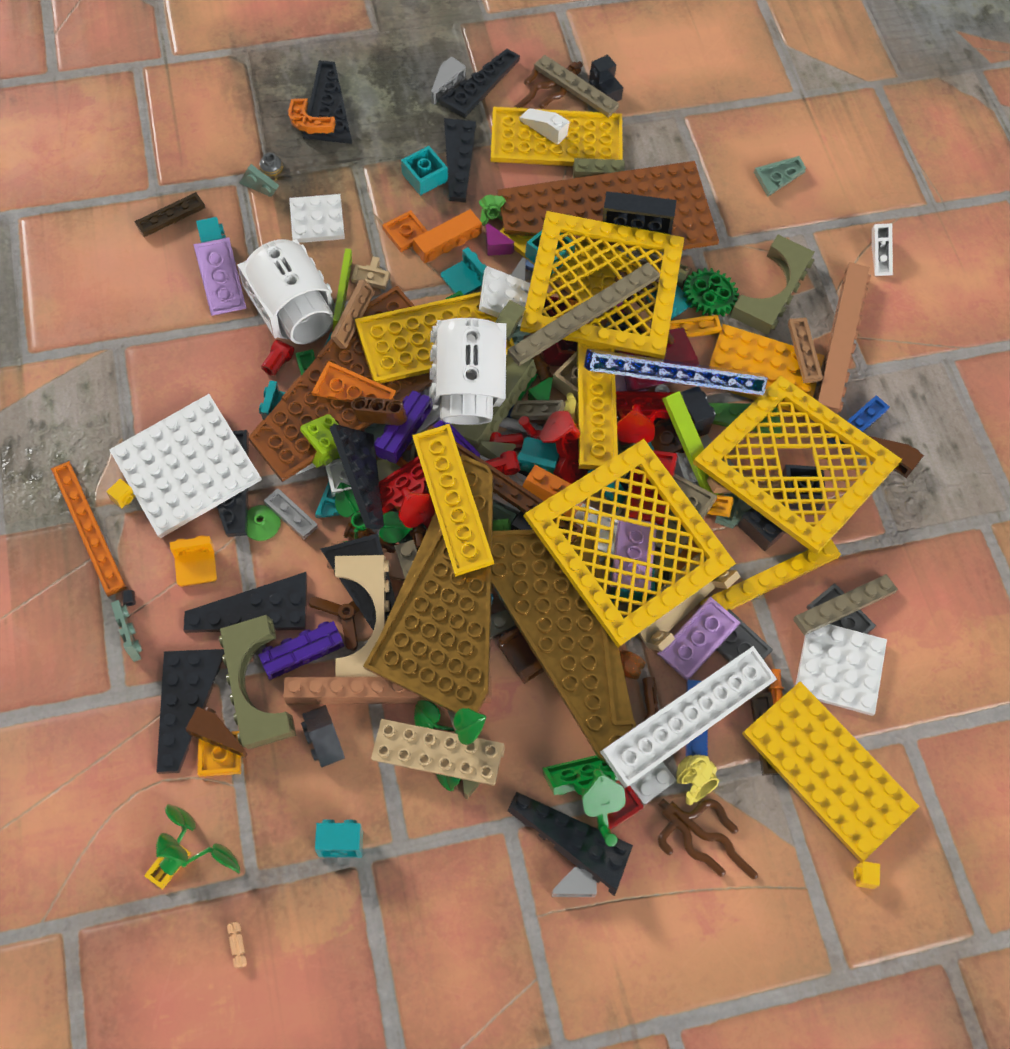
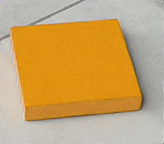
[197,731,241,777]

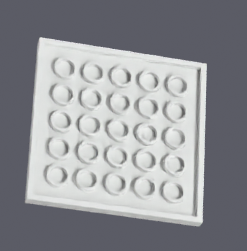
[109,394,262,539]

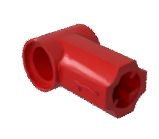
[261,339,294,376]
[489,432,523,451]
[485,451,520,475]

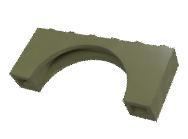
[730,234,815,335]
[451,355,536,449]
[219,615,296,750]

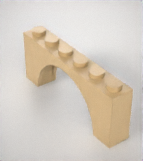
[335,555,390,677]

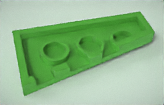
[709,403,782,439]

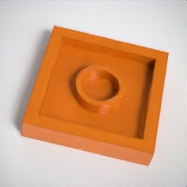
[382,210,427,252]

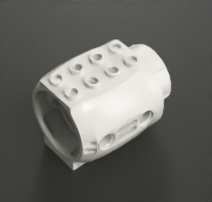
[237,239,334,344]
[429,318,506,425]

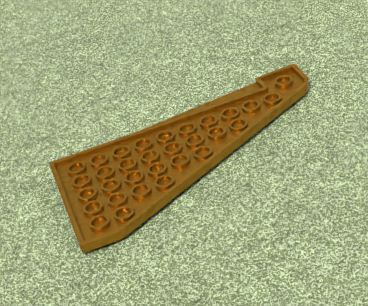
[363,455,493,714]
[491,527,636,764]

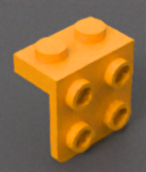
[170,535,217,587]

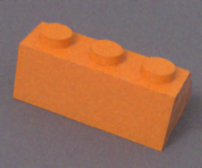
[522,465,584,517]

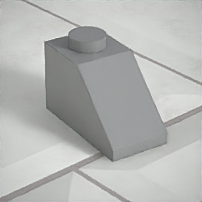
[551,867,597,897]

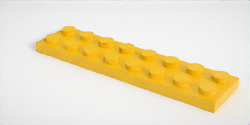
[577,342,618,470]
[412,424,494,576]

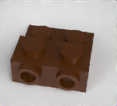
[651,419,685,453]

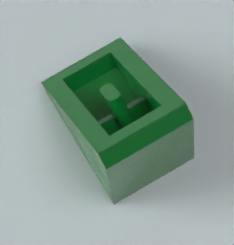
[528,377,553,400]

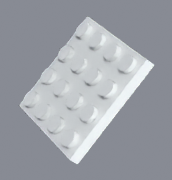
[796,624,887,716]

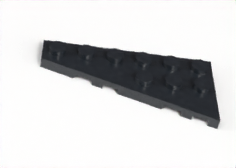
[303,60,352,144]
[330,424,384,530]
[217,430,249,537]
[320,533,396,631]
[157,649,225,774]
[508,792,633,896]

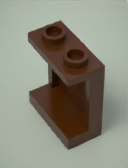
[498,625,544,684]

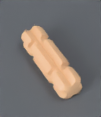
[227,922,247,968]

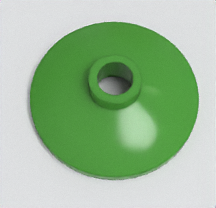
[247,505,281,541]

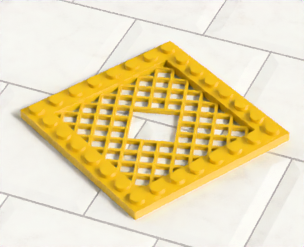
[520,211,684,359]
[693,376,902,555]
[523,439,736,648]

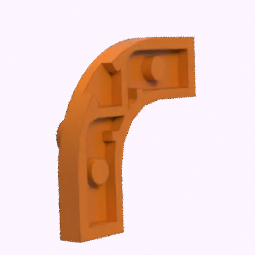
[288,99,336,134]

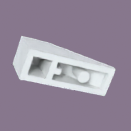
[519,108,569,145]
[872,224,893,276]

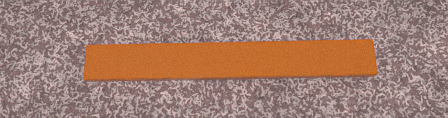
[51,461,127,597]

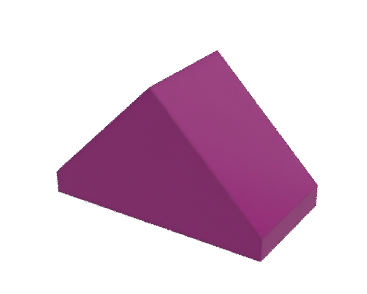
[485,224,514,256]

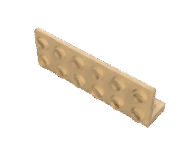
[638,553,740,652]
[371,719,505,785]

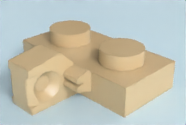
[351,256,390,290]

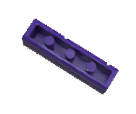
[374,390,433,464]
[258,621,344,680]

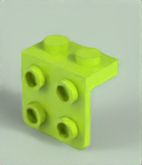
[300,414,340,468]

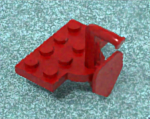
[616,391,675,444]
[518,411,590,484]
[379,456,435,529]

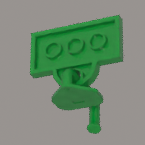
[542,755,626,847]

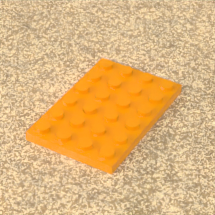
[703,324,825,412]

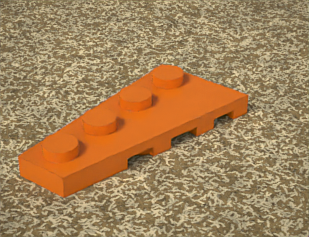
[312,361,396,403]

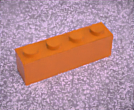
[413,209,482,264]

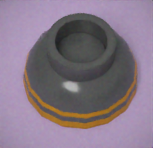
[259,152,283,176]

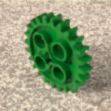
[682,268,739,317]

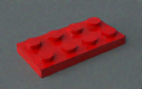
[624,450,678,525]

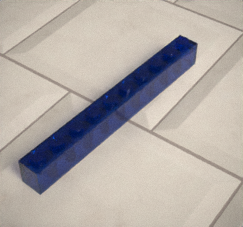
[584,349,768,395]

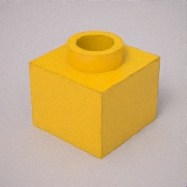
[106,478,135,509]
[853,861,880,889]

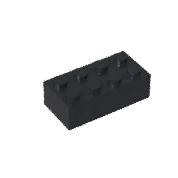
[602,191,677,235]

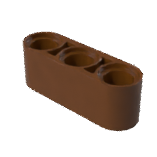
[351,397,408,426]

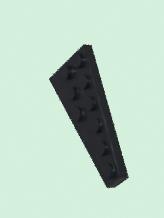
[183,572,307,633]

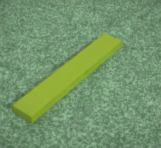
[333,248,352,331]
[662,391,724,495]

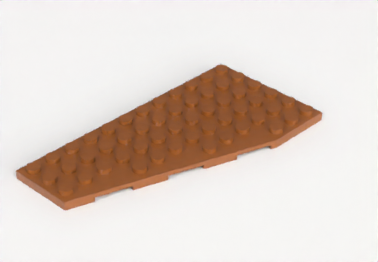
[497,161,719,250]
[248,286,433,482]

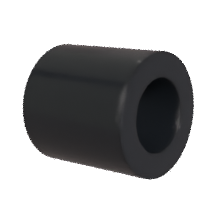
[122,590,136,606]

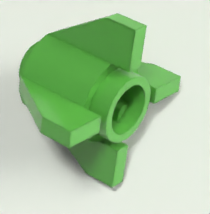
[479,195,506,226]

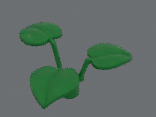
[334,482,413,572]
[414,700,486,791]
[156,804,240,875]

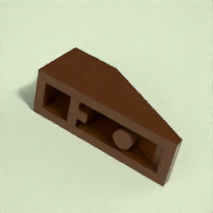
[869,436,924,479]
[186,706,248,758]

